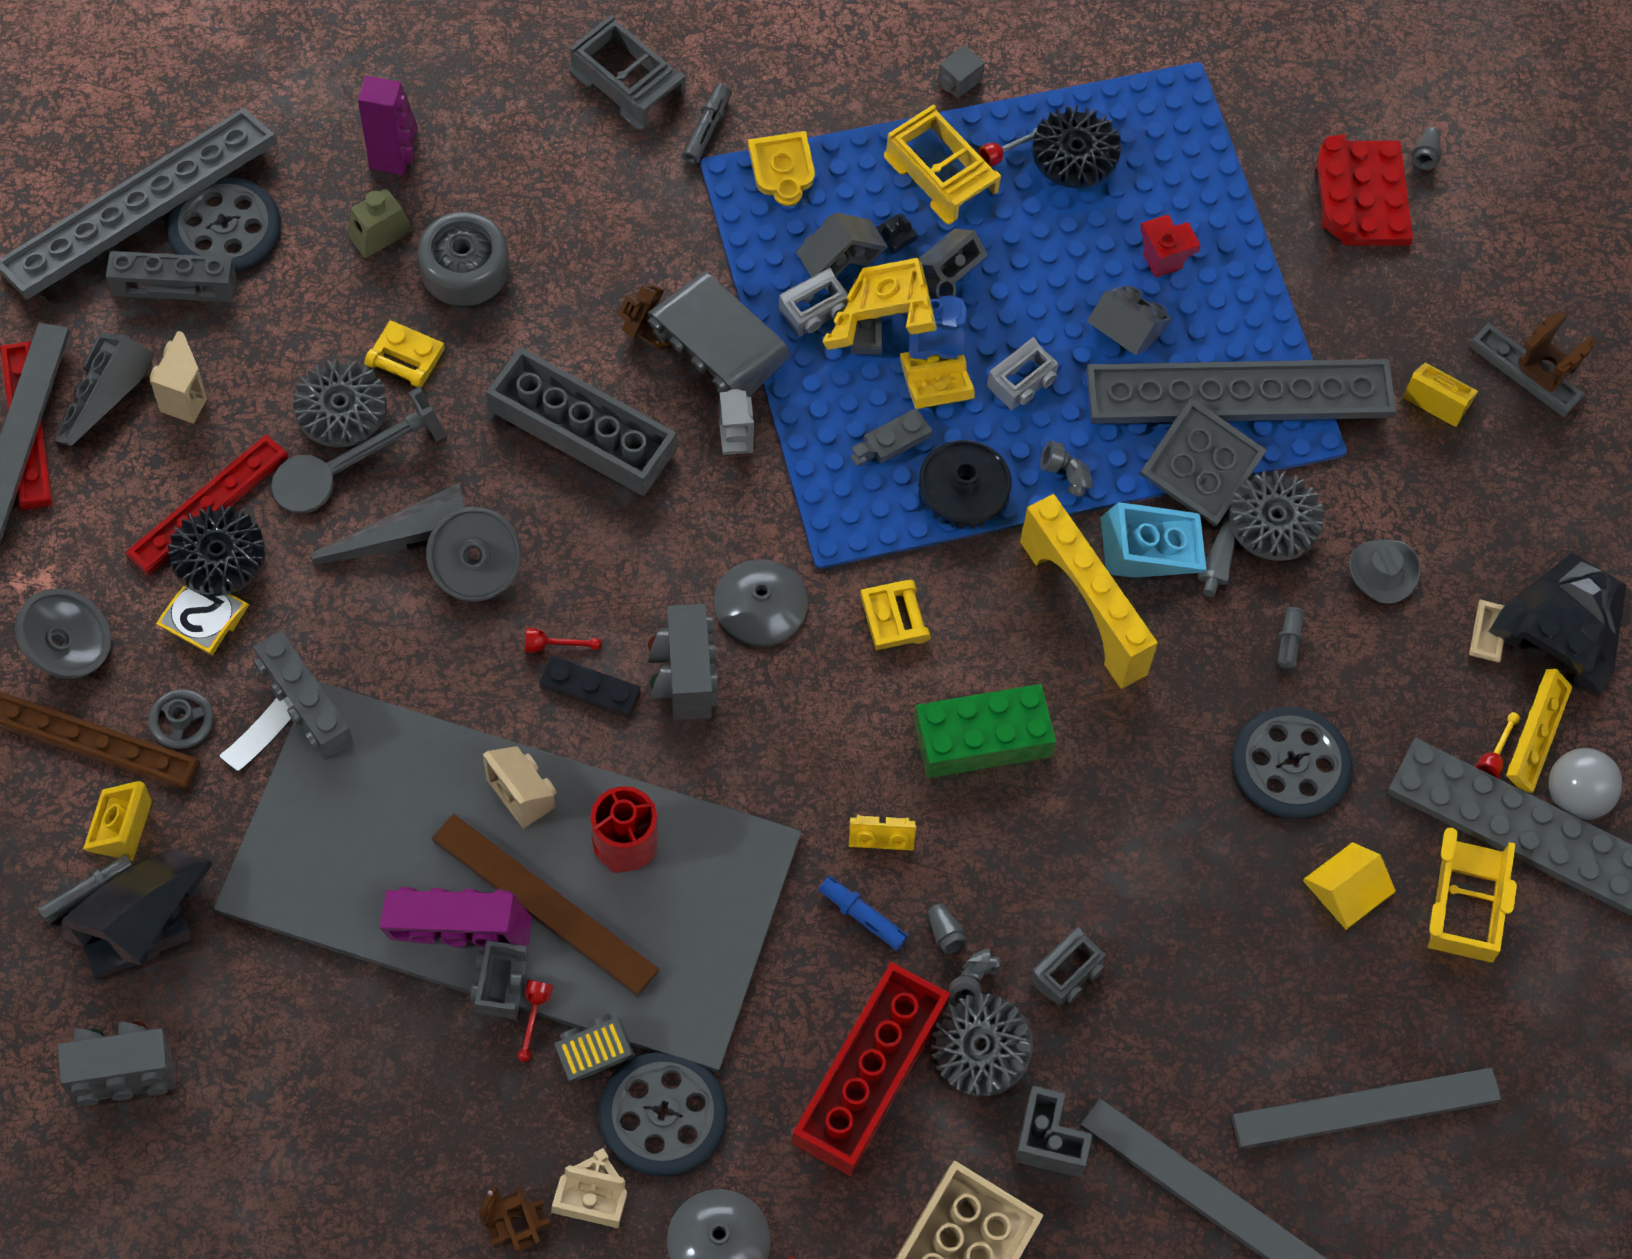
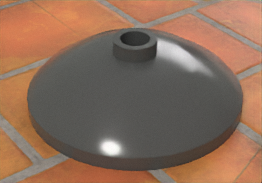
[714,559,808,647]
[15,589,111,679]
[667,1189,771,1259]

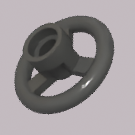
[149,689,214,749]

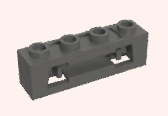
[106,251,237,302]

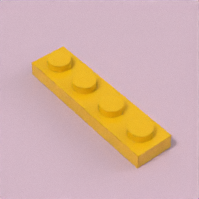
[1506,669,1572,793]

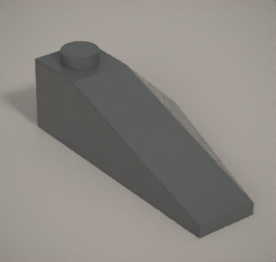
[54,332,155,446]

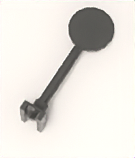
[271,386,447,514]

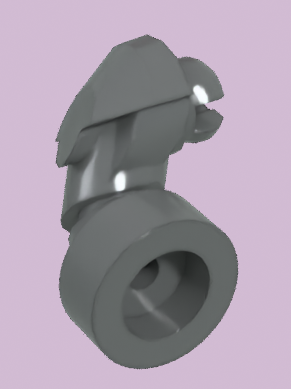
[1040,440,1093,497]
[948,949,1001,1006]

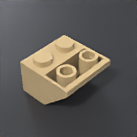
[150,331,207,424]

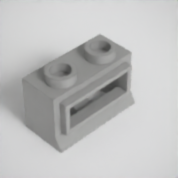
[779,268,848,337]
[987,337,1058,411]
[719,389,754,455]

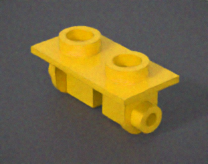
[849,814,916,851]

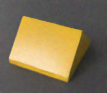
[1403,362,1479,427]
[83,781,152,861]
[1303,842,1396,930]

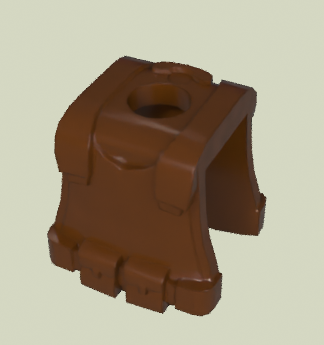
[1518,311,1597,392]

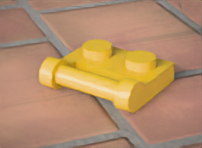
[364,320,445,388]
[860,580,931,651]

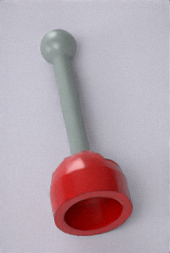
[978,128,1037,167]

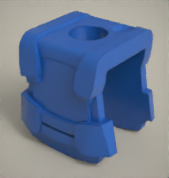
[908,295,966,359]

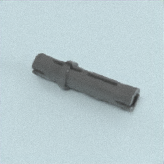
[682,83,732,164]
[37,854,133,925]

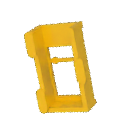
[884,104,1001,225]
[1428,828,1517,963]

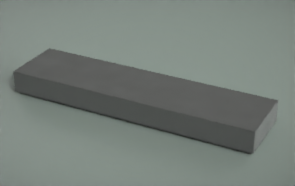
[1469,322,1585,418]

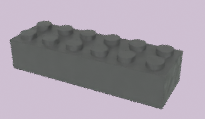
[486,347,677,497]

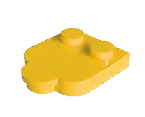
[748,131,815,206]

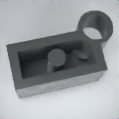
[918,229,988,299]

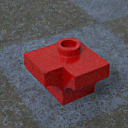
[1140,214,1201,278]

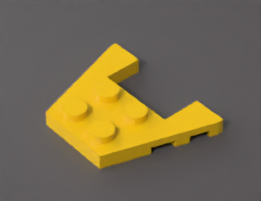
[823,258,937,350]

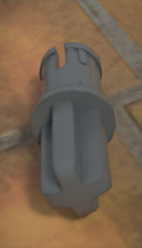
[1277,607,1305,669]

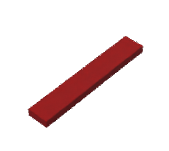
[0,341,53,510]
[125,434,289,576]

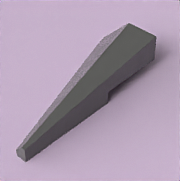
[311,483,464,565]

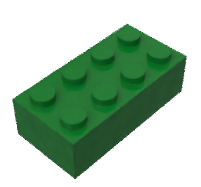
[913,684,1056,778]

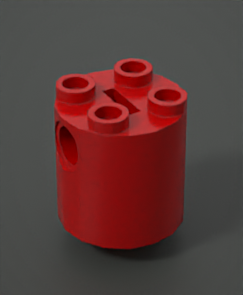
[590,786,658,873]

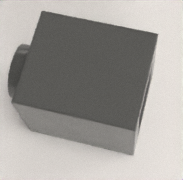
[938,45,985,99]

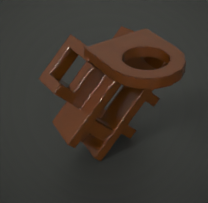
[617,284,672,349]
[479,1185,551,1253]

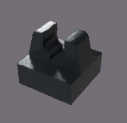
[876,213,917,254]

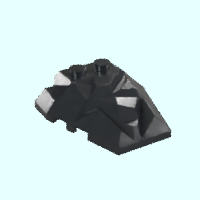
[1488,552,1627,698]

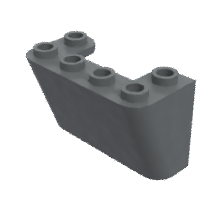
[648,271,791,397]

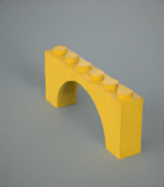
[1020,494,1158,689]

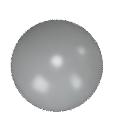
[1548,748,1623,820]

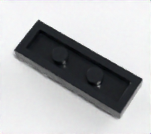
[539,655,641,719]

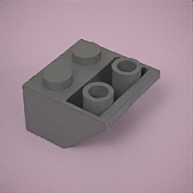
[1087,285,1173,355]

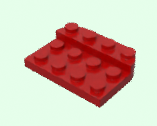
[1315,134,1413,246]

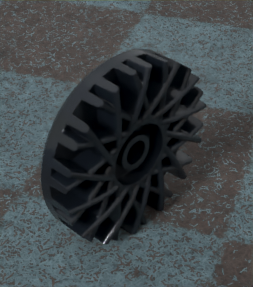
[1032,105,1121,188]
[918,440,1012,530]
[168,505,266,596]

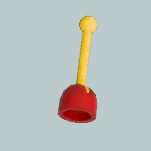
[1476,712,1520,779]

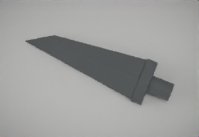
[1198,509,1236,597]

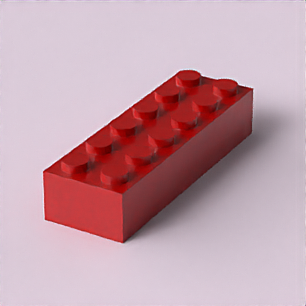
[792,962,950,1177]

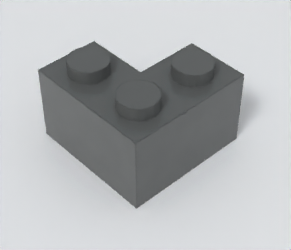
[796,212,888,277]
[1014,1086,1092,1178]

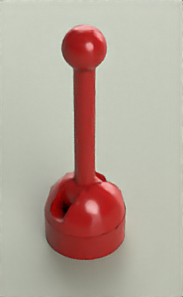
[525,627,602,653]
[517,979,554,1062]

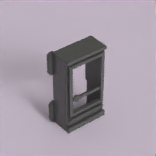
[569,14,686,130]

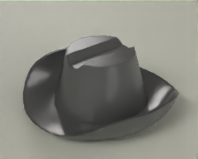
[1349,539,1421,603]

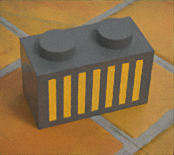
[554,1014,635,1083]

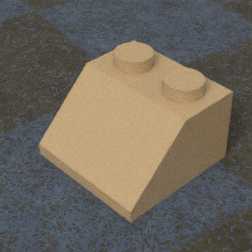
[483,746,557,829]

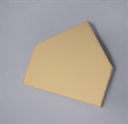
[551,1148,627,1228]

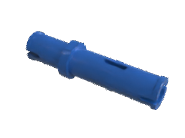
[818,875,909,951]

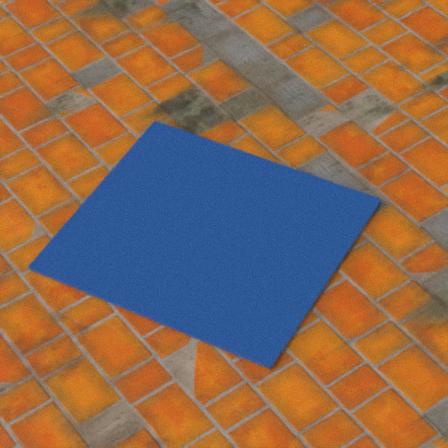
[700,62,1347,569]

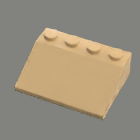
[895,1160,1044,1259]

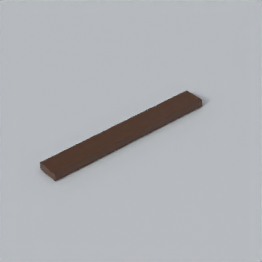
[0,691,200,791]
[432,813,659,997]

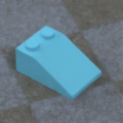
[1100,502,1207,578]

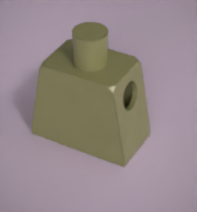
[349,189,413,259]

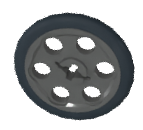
[167,177,281,272]
[1232,707,1353,818]
[598,1052,728,1176]

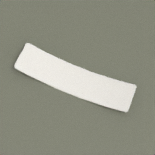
[220,698,291,770]

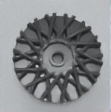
[293,359,387,447]
[1229,471,1325,561]
[426,506,522,602]
[931,993,1033,1097]

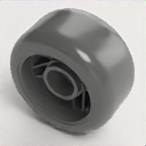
[417,212,509,307]

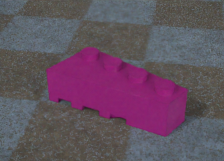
[358,75,418,175]
[379,887,533,951]

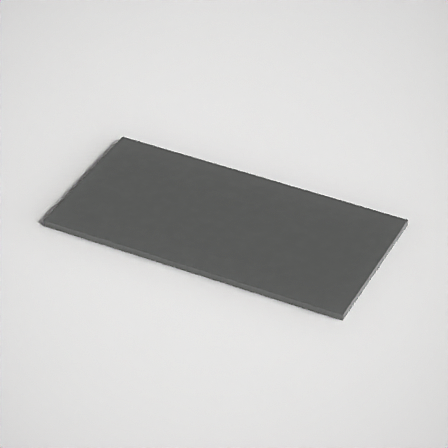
[213,681,802,1073]

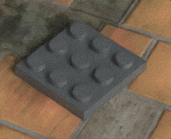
[1139,398,1267,527]

